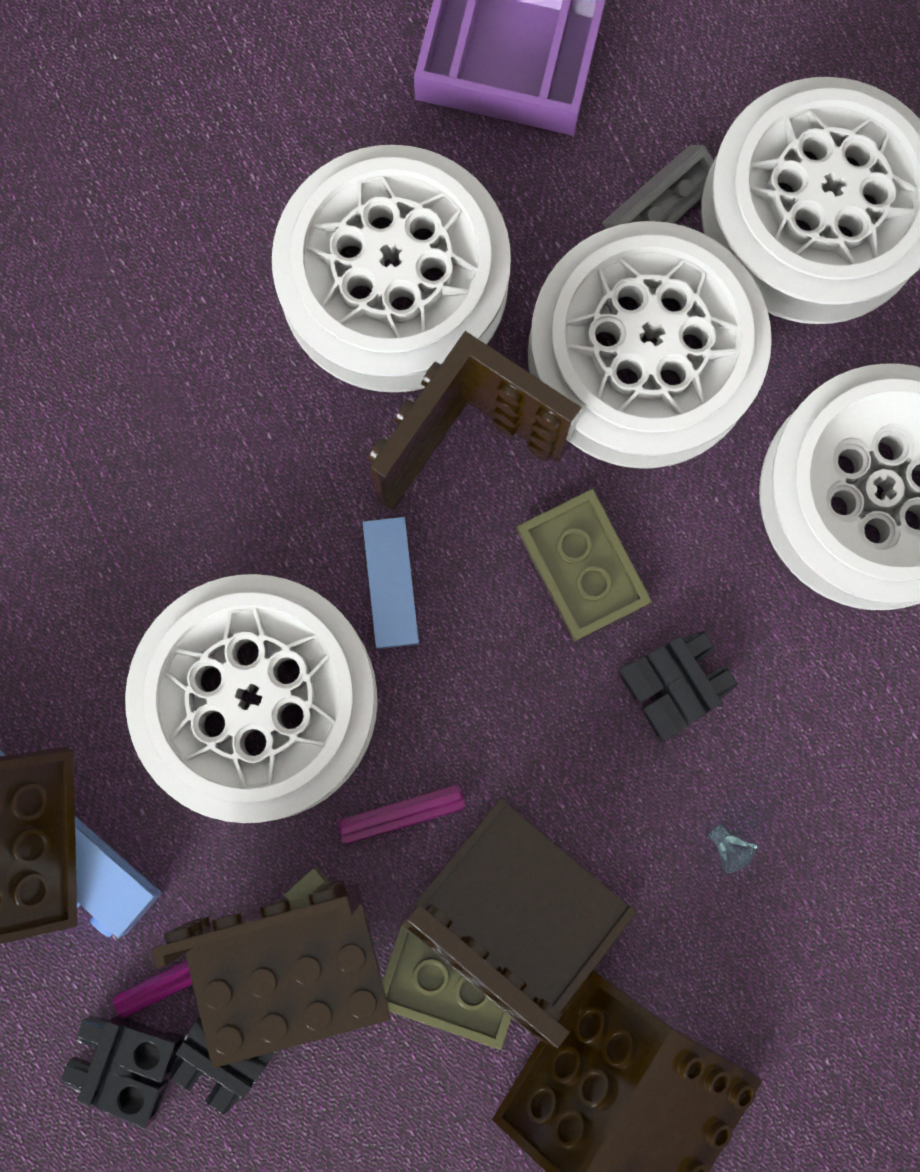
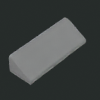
[602,145,714,229]

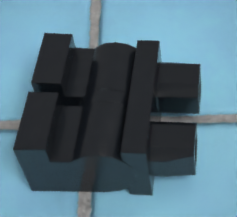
[617,631,737,742]
[61,1015,185,1129]
[170,1015,277,1115]

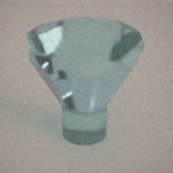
[708,824,758,874]

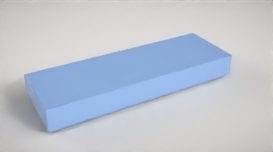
[363,517,419,649]

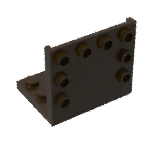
[368,331,582,511]
[0,747,78,944]
[400,797,638,1048]
[151,880,391,1068]
[492,970,763,1172]

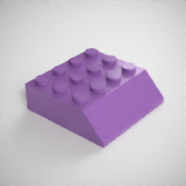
[414,0,606,136]

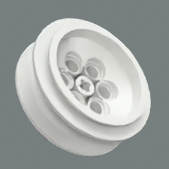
[701,77,920,324]
[272,145,511,392]
[528,221,771,469]
[759,364,920,610]
[125,574,378,823]

